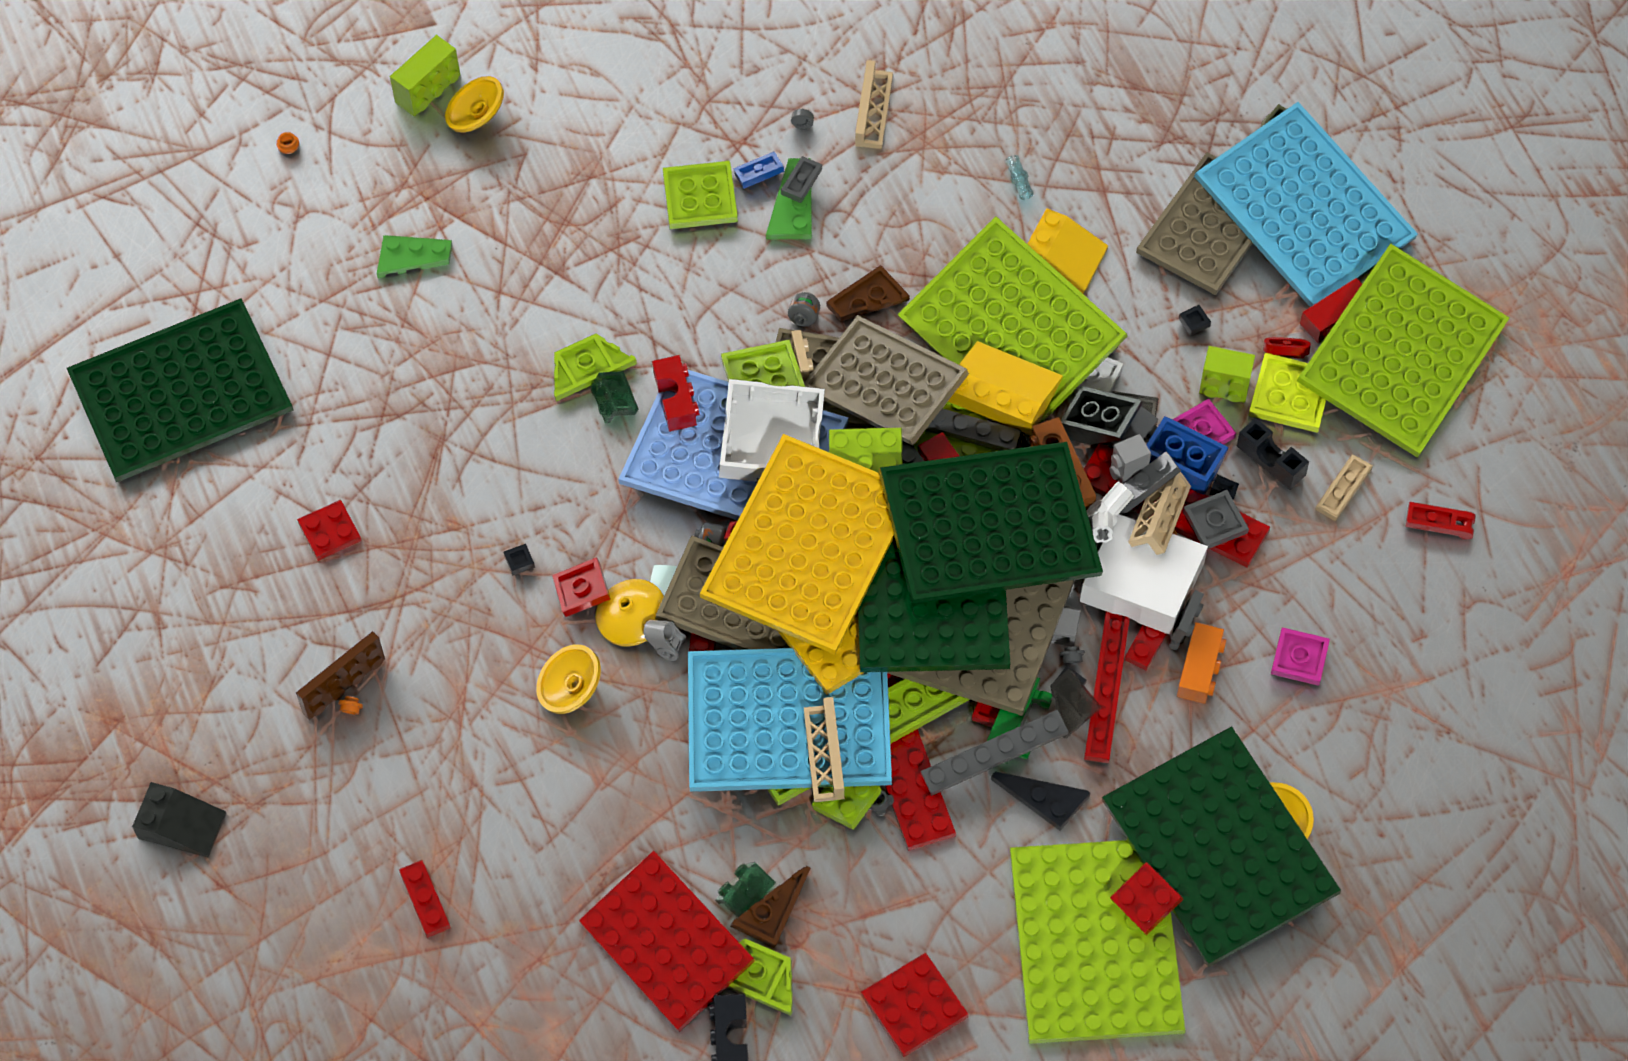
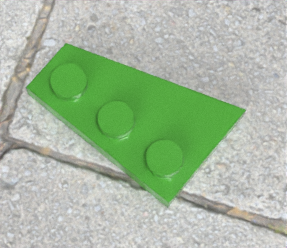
[376,235,453,278]

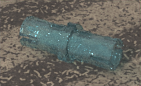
[1005,155,1034,200]

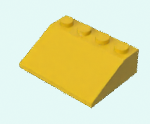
[1027,208,1108,295]
[948,341,1063,435]

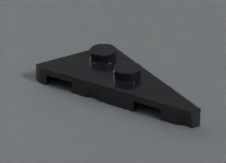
[991,771,1090,831]

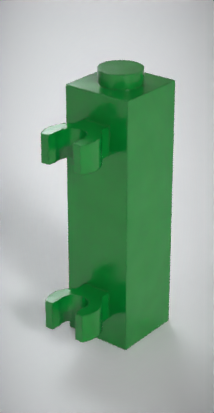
[986,677,1053,764]

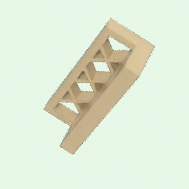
[855,60,893,149]
[1128,472,1191,555]
[804,697,844,802]

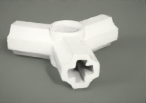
[1086,482,1134,543]

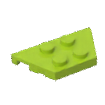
[554,333,637,402]
[727,938,793,1016]

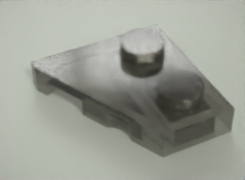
[1050,669,1102,738]

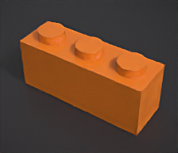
[1177,622,1227,704]

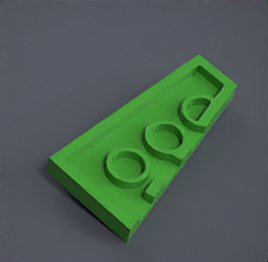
[766,158,812,240]

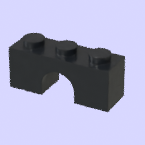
[1237,418,1309,490]
[709,994,748,1061]

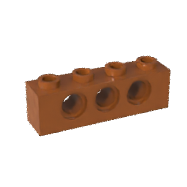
[1029,417,1096,510]

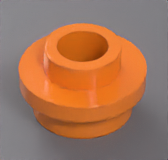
[276,132,299,154]
[338,696,363,715]

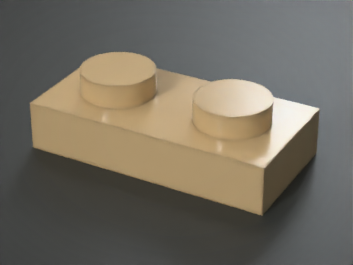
[791,330,813,382]

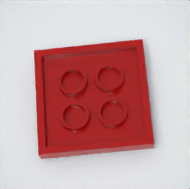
[861,952,969,1058]

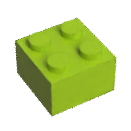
[1199,346,1255,403]

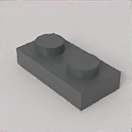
[781,156,822,203]

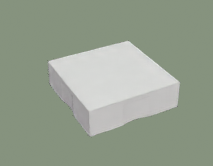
[719,379,825,482]
[1080,514,1208,635]

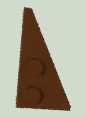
[730,866,811,948]

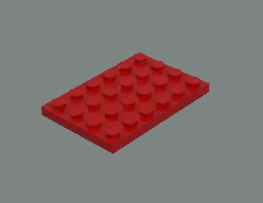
[578,850,756,1032]

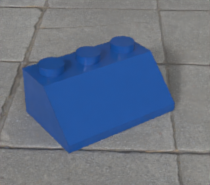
[1146,416,1229,495]

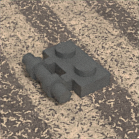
[1169,590,1204,650]

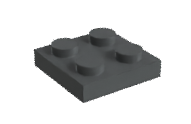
[1183,490,1249,549]

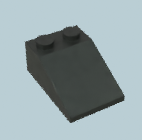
[1061,386,1143,444]
[132,782,226,858]

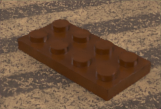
[296,631,385,720]

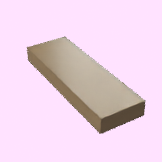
[1315,454,1373,522]

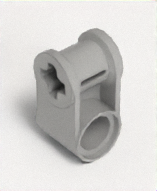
[644,620,687,661]

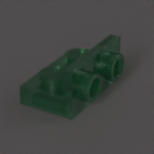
[591,371,639,424]
[715,862,776,918]

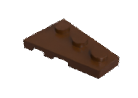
[826,265,910,322]

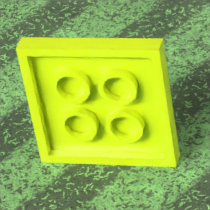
[1248,353,1326,433]

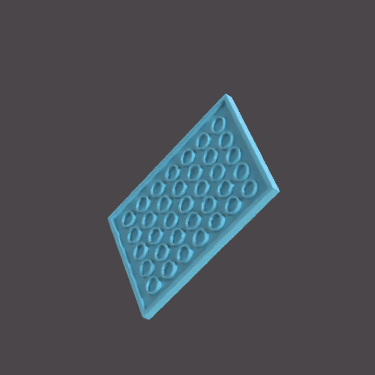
[1194,102,1418,307]
[688,648,892,792]

